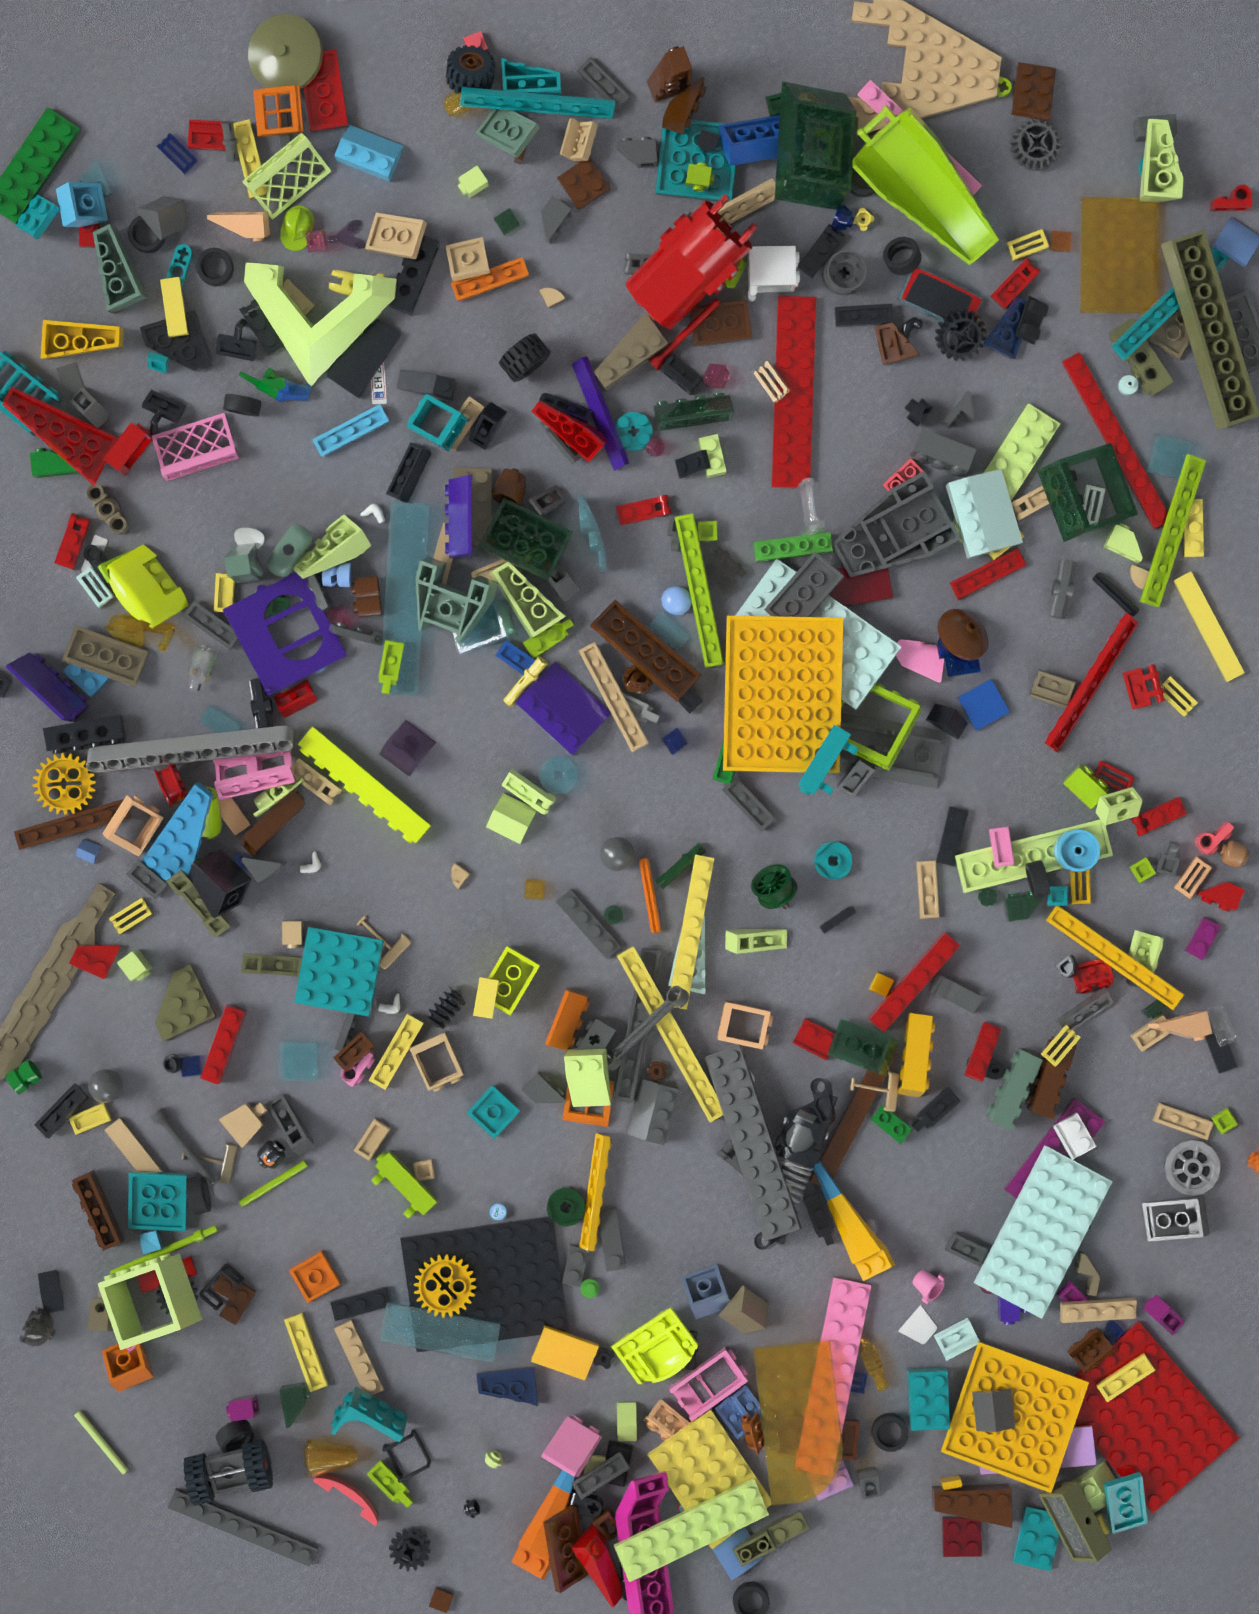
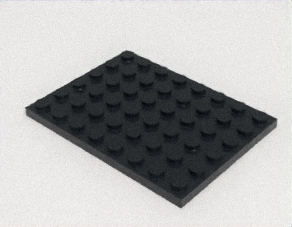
[400,1216,569,1352]

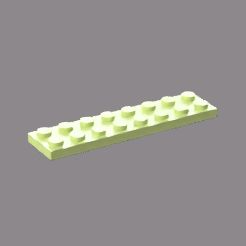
[952,403,1060,544]
[955,819,1113,893]
[614,1478,769,1582]

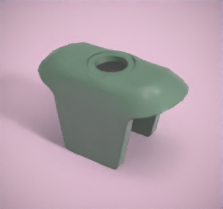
[267,524,312,577]

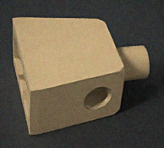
[219,1102,268,1148]

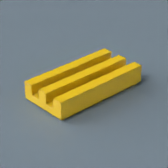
[1070,869,1091,904]

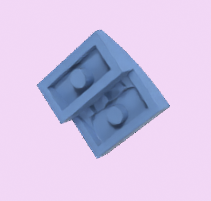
[1212,217,1259,267]
[713,1385,768,1440]
[713,1527,764,1581]

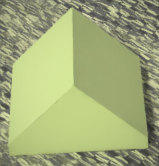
[486,793,537,844]

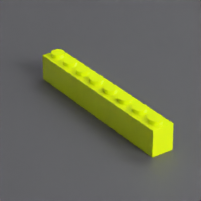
[298,727,431,844]

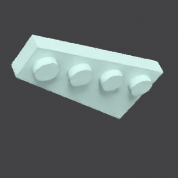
[668,915,705,994]

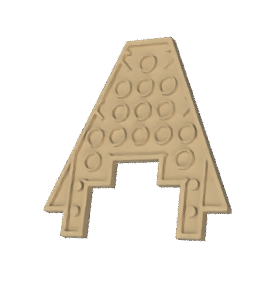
[839,0,1002,137]

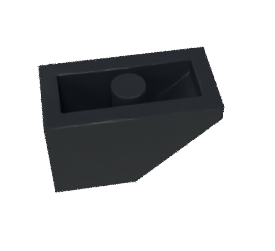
[469,402,507,450]

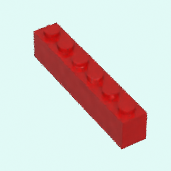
[868,932,960,1032]

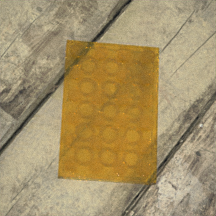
[1080,197,1159,314]

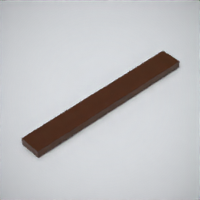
[810,1045,897,1187]

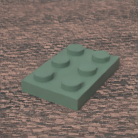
[475,109,540,158]

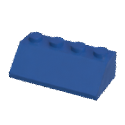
[719,113,804,166]

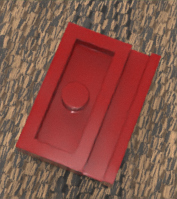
[188,119,226,151]
[792,1018,839,1061]

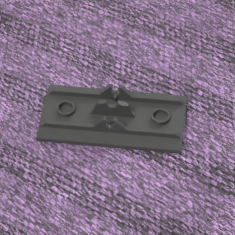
[840,713,946,788]

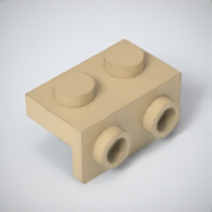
[560,118,598,162]

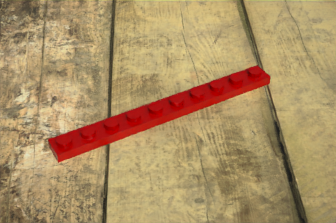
[1061,352,1168,530]

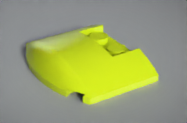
[106,545,189,628]
[611,1307,699,1384]

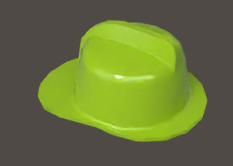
[280,206,314,251]

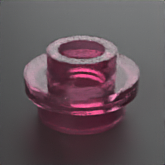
[646,437,665,456]

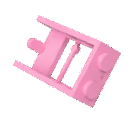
[669,1347,748,1422]

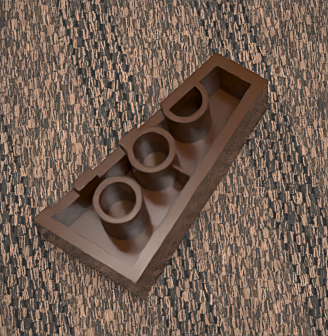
[647,46,692,102]
[1025,1036,1077,1120]

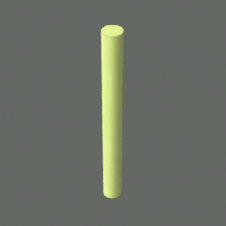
[74,1411,129,1474]

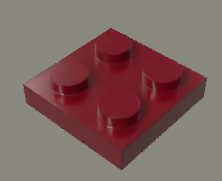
[942,1516,982,1557]

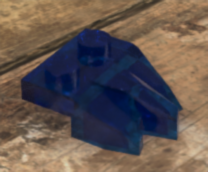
[937,637,981,677]

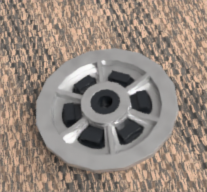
[1165,1140,1221,1196]

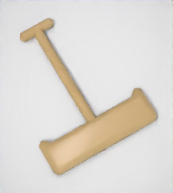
[357,916,411,970]
[851,1071,900,1112]

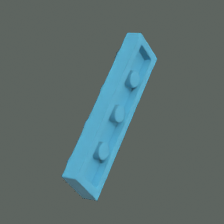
[312,404,389,457]

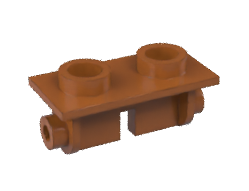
[741,1412,766,1455]

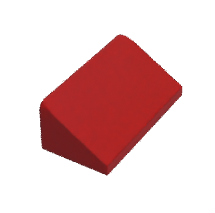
[273,680,318,718]

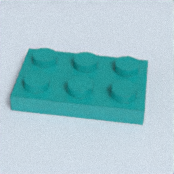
[1104,1472,1148,1534]
[1012,1505,1059,1571]

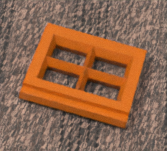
[253,85,304,137]
[562,1080,615,1127]

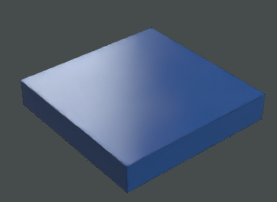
[957,679,1010,731]

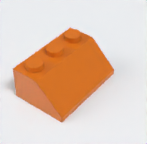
[545,988,590,1051]

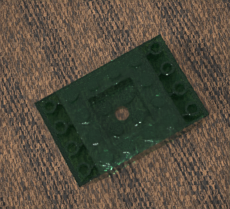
[774,81,856,210]

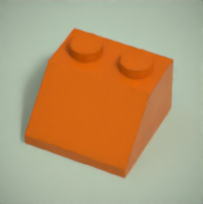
[102,1343,154,1393]

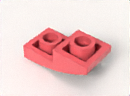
[883,458,924,491]

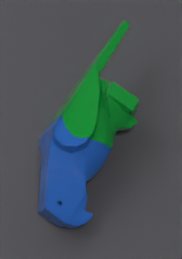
[239,368,312,402]

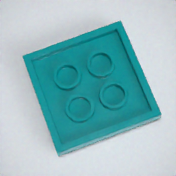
[128,1171,188,1231]

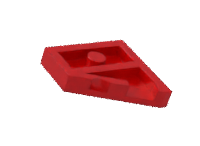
[69,944,121,979]

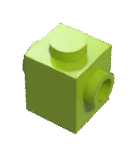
[686,163,715,192]

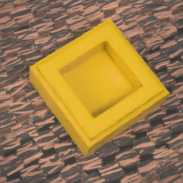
[940,1475,962,1490]

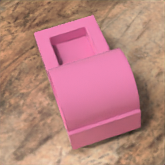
[341,1051,375,1087]

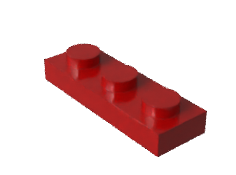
[964,1022,1001,1082]

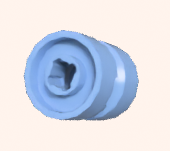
[322,562,352,588]

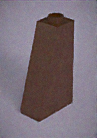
[240,790,305,858]

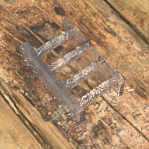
[794,478,825,536]

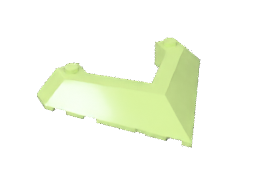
[244,263,397,387]

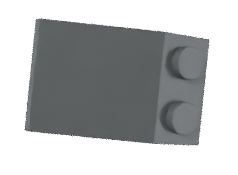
[1142,1196,1210,1242]

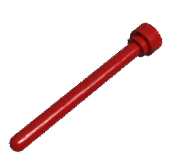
[648,299,720,371]

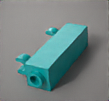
[798,725,859,796]

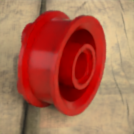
[154,763,188,809]

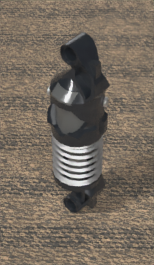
[754,1078,838,1250]

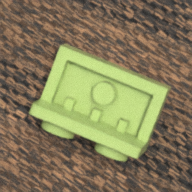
[1128,930,1164,973]

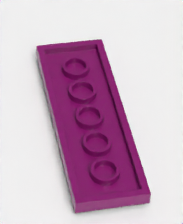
[1004,1098,1105,1199]

